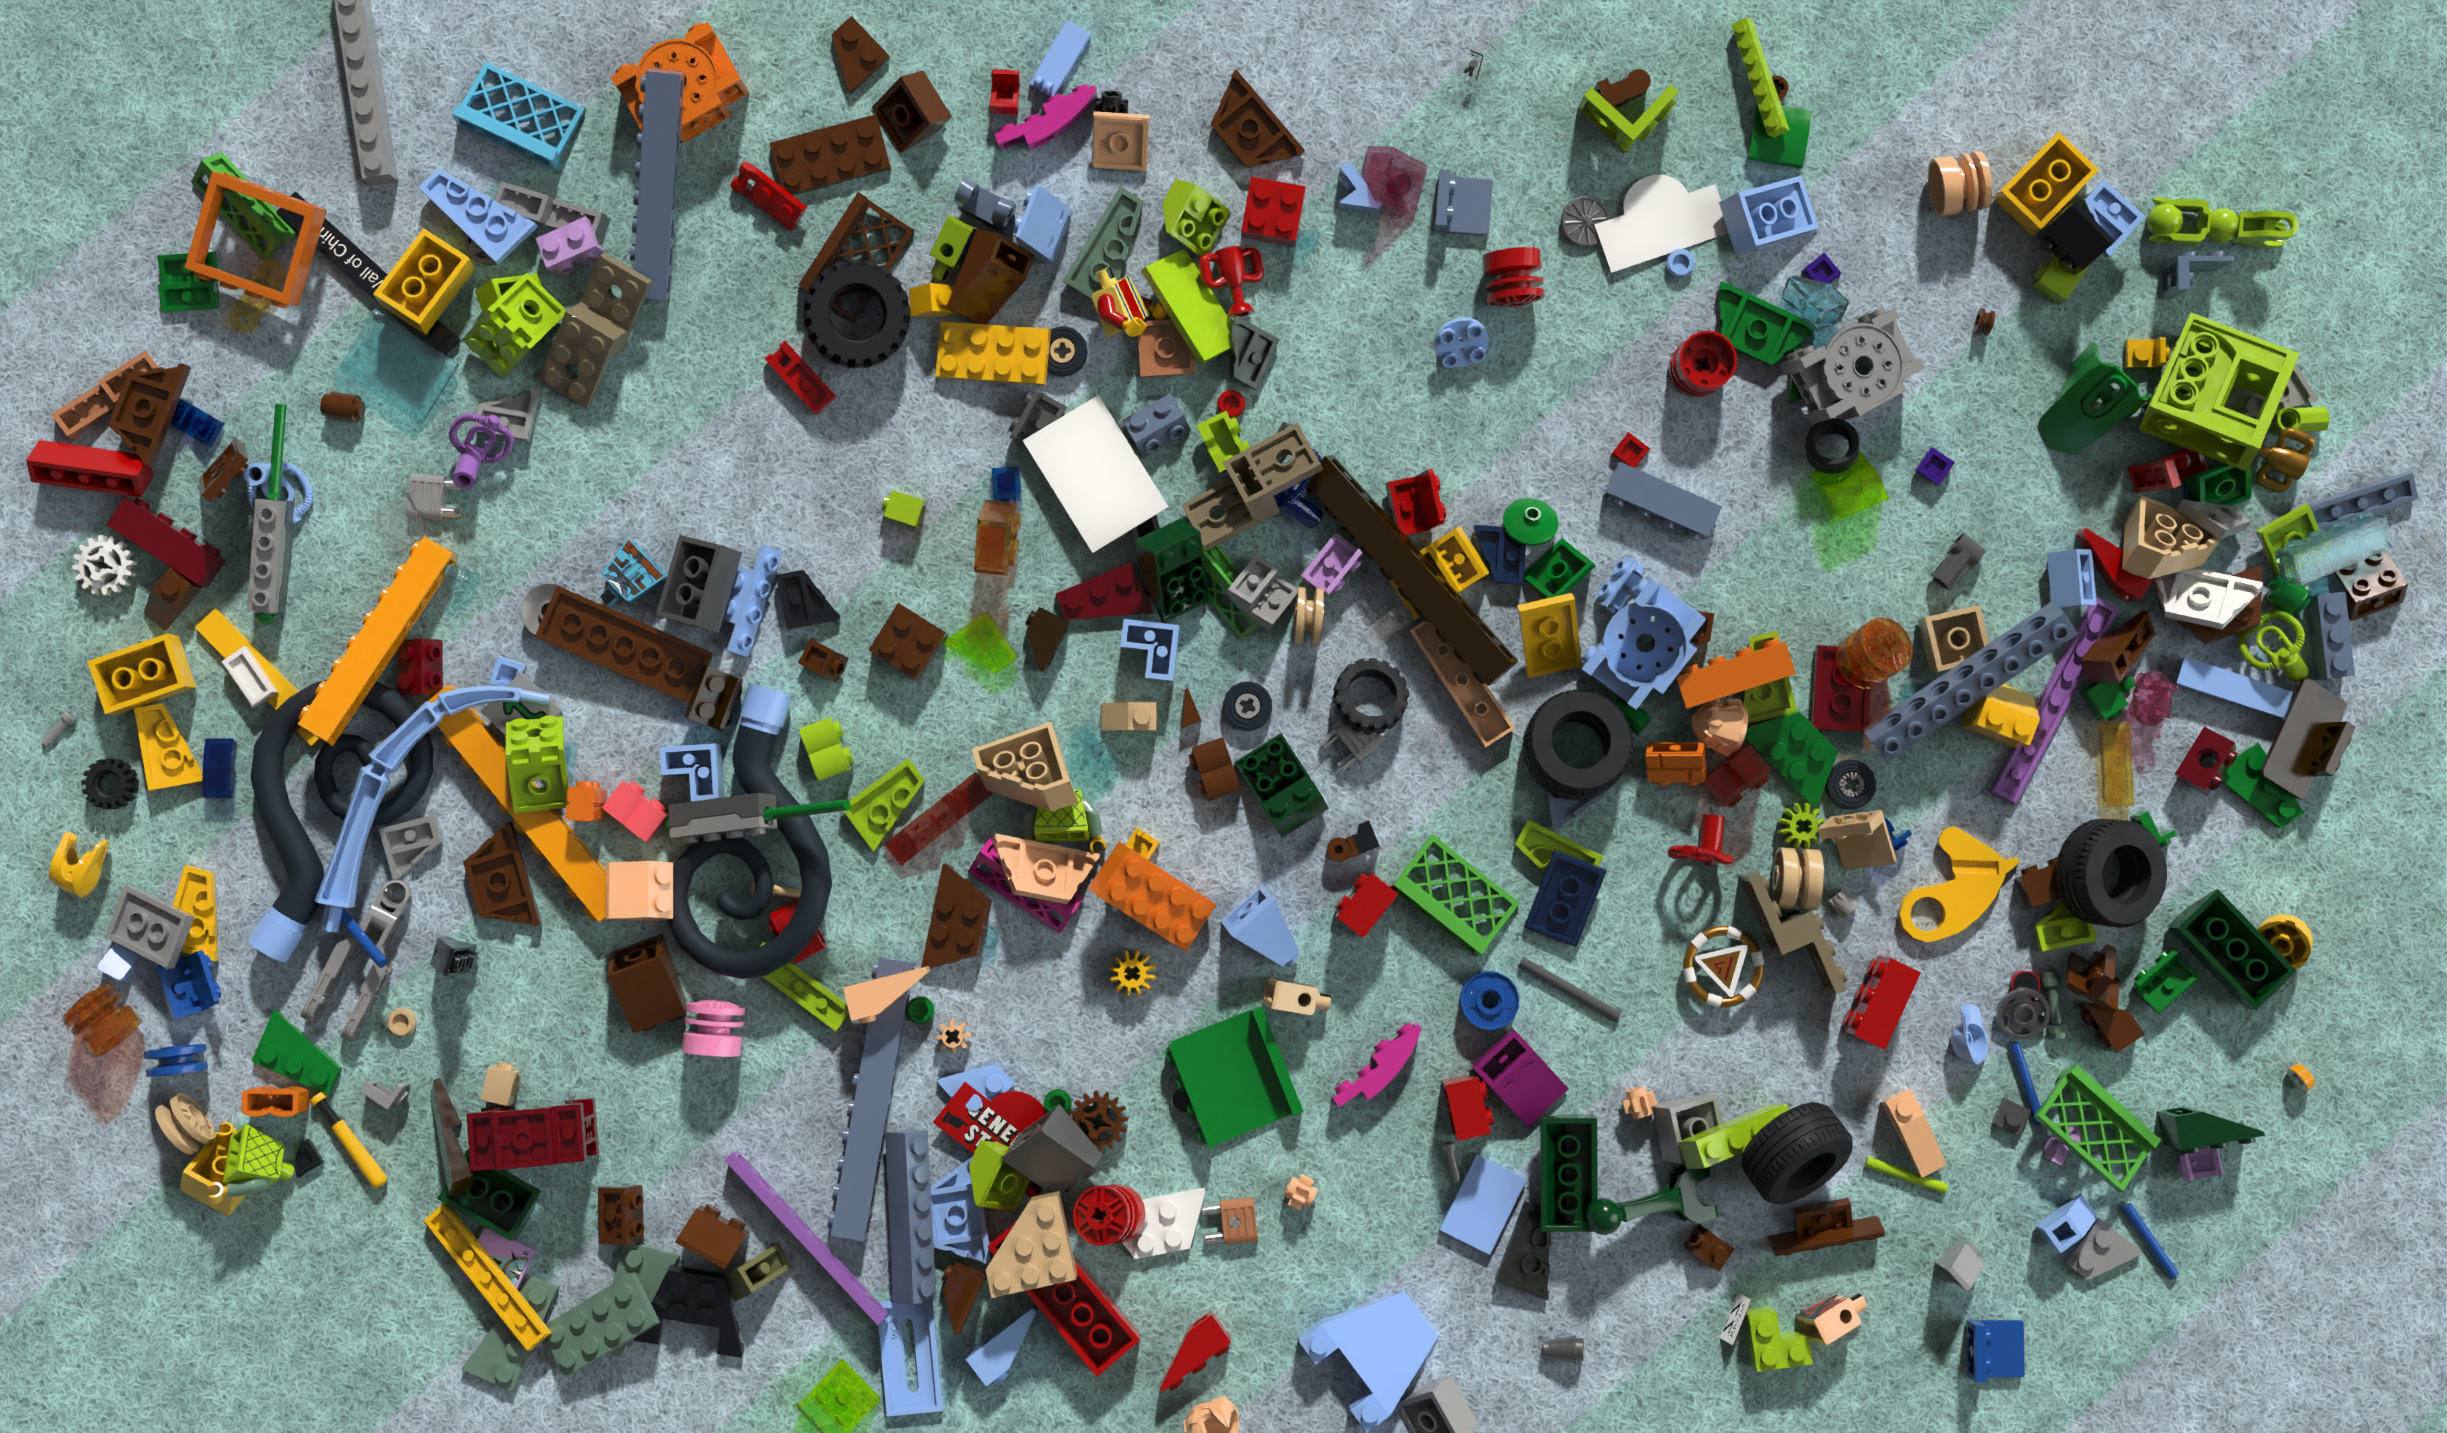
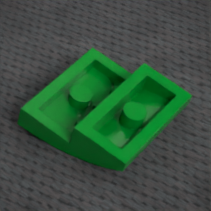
[1748,103,1812,168]
[157,251,219,312]

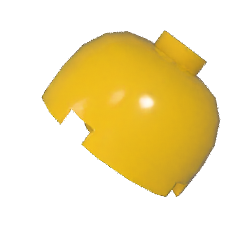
[2257,914,2313,970]

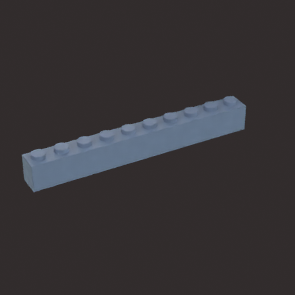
[827,956,915,1242]

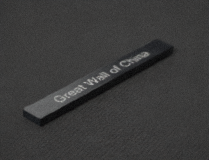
[276,191,461,360]

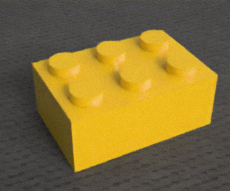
[1992,132,2099,236]
[373,228,475,335]
[87,633,197,716]

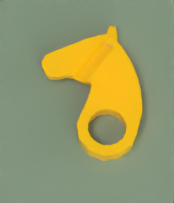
[1897,826,2020,942]

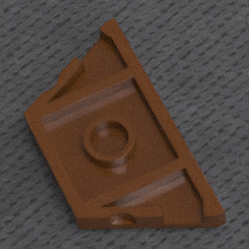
[1211,69,1305,169]
[108,363,191,468]
[2158,565,2262,645]
[463,821,542,926]
[921,863,992,969]

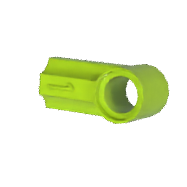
[2268,406,2330,435]

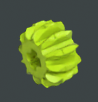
[1777,803,1825,850]

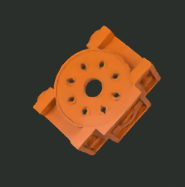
[610,22,750,143]

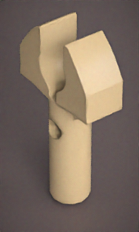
[750,881,801,899]

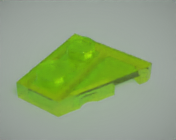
[944,611,1020,673]

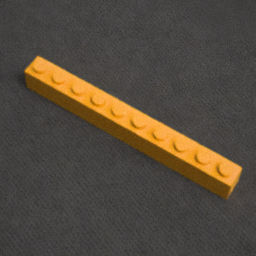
[427,685,607,922]

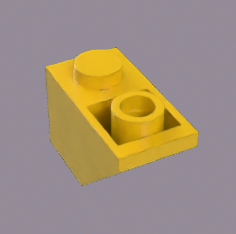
[909,283,962,318]

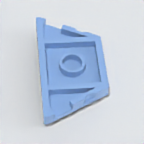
[931,1156,992,1265]

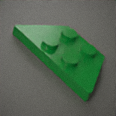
[1718,281,1818,367]
[1745,710,1838,808]

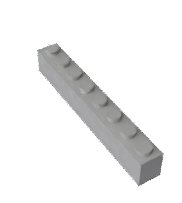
[334,0,398,186]

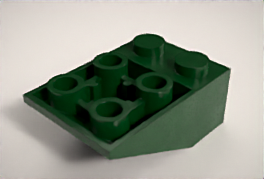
[1135,518,1209,623]
[1234,733,1329,838]
[2157,1106,2265,1154]

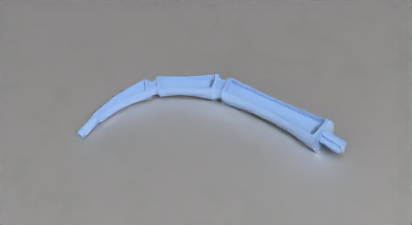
[315,686,550,932]

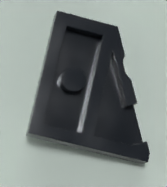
[776,570,840,631]

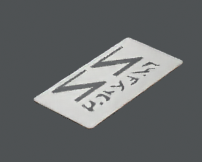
[1720,1293,1751,1345]

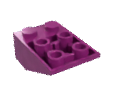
[1470,1027,1569,1127]

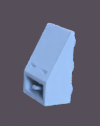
[1013,184,1072,265]

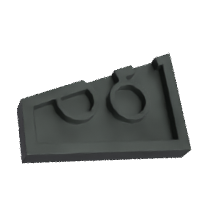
[1495,1201,1552,1300]

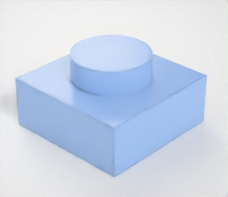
[489,655,525,686]

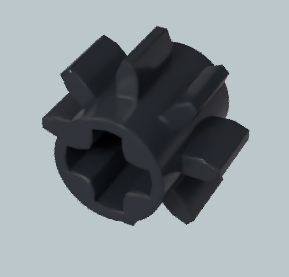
[1095,90,1128,114]

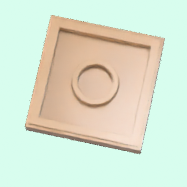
[1092,111,1150,171]

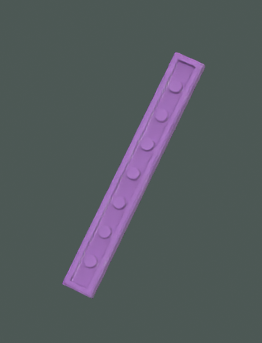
[1989,597,2120,805]
[724,1151,889,1325]

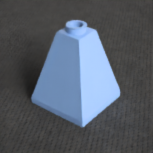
[1221,885,1299,967]

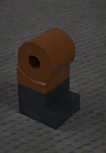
[1326,820,1380,862]

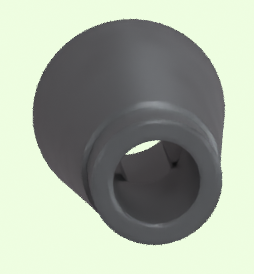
[1543,1335,1584,1364]

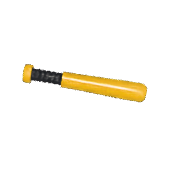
[310,1092,387,1189]

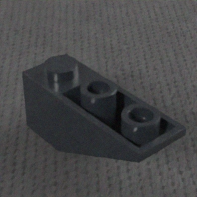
[430,936,478,976]

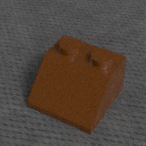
[872,71,952,153]
[675,1204,750,1269]

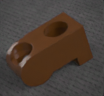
[1594,69,1651,109]

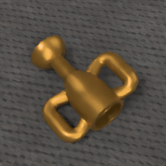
[2256,427,2315,492]

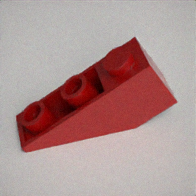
[1160,1310,1231,1392]

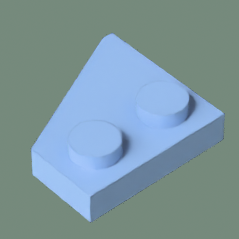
[2082,179,2146,258]

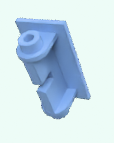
[1594,556,1645,615]

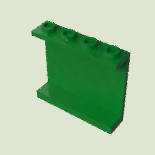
[1165,1006,1304,1150]

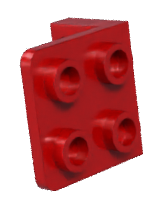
[1385,469,1446,536]

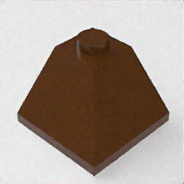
[941,1260,987,1334]

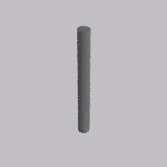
[1518,957,1621,1022]

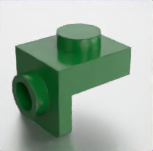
[2130,811,2177,848]

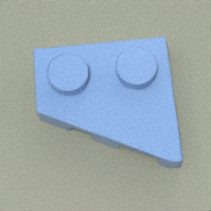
[937,1063,1015,1111]

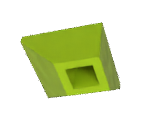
[1162,179,1231,257]

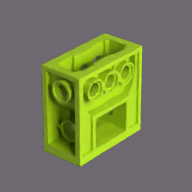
[2138,312,2300,471]

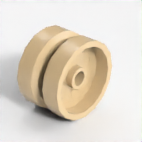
[1772,847,1824,911]

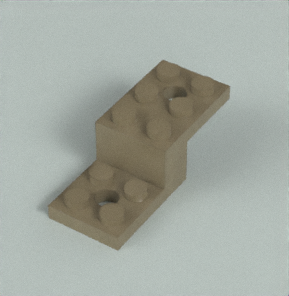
[539,252,652,408]
[1181,423,1323,551]
[1739,871,1847,994]

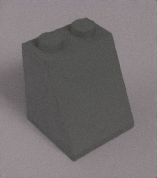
[1002,1104,1103,1193]

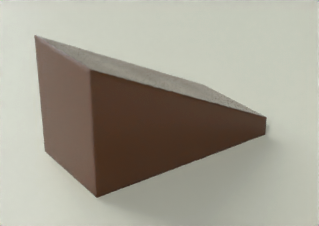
[1182,688,1202,729]

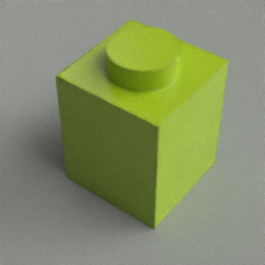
[881,490,926,529]

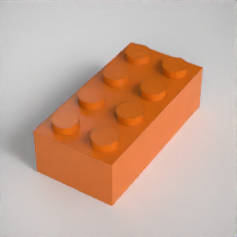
[1676,638,1796,709]
[1088,841,1217,951]

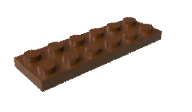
[535,586,714,703]

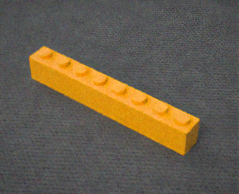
[298,536,457,746]

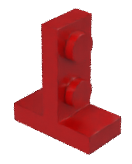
[2127,448,2207,493]

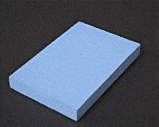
[1439,1153,1527,1255]

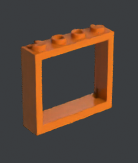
[185,171,327,309]

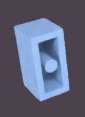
[2046,549,2097,609]

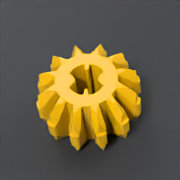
[1109,949,1156,997]

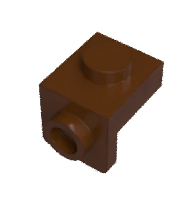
[1683,1224,1734,1272]

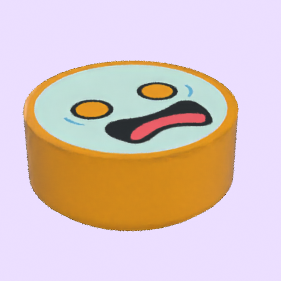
[2287,1063,2315,1092]

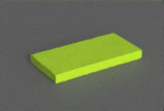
[1141,248,1230,365]

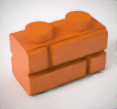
[1646,742,1707,786]
[565,781,607,822]

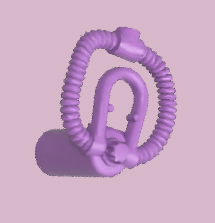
[449,413,515,489]

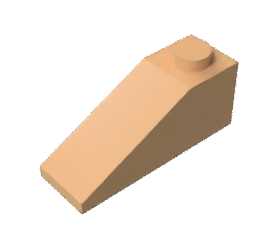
[843,966,930,1024]
[1880,1089,1947,1178]

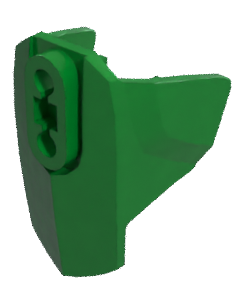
[2039,342,2153,454]

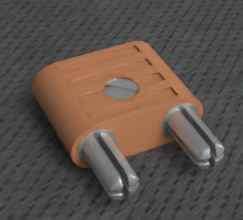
[1201,1197,1258,1245]

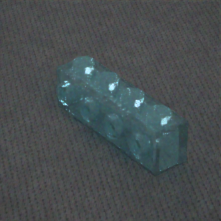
[2275,511,2393,586]

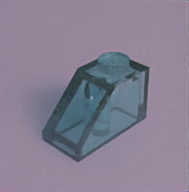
[1781,275,1849,332]

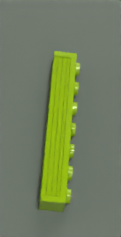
[1731,17,1789,138]

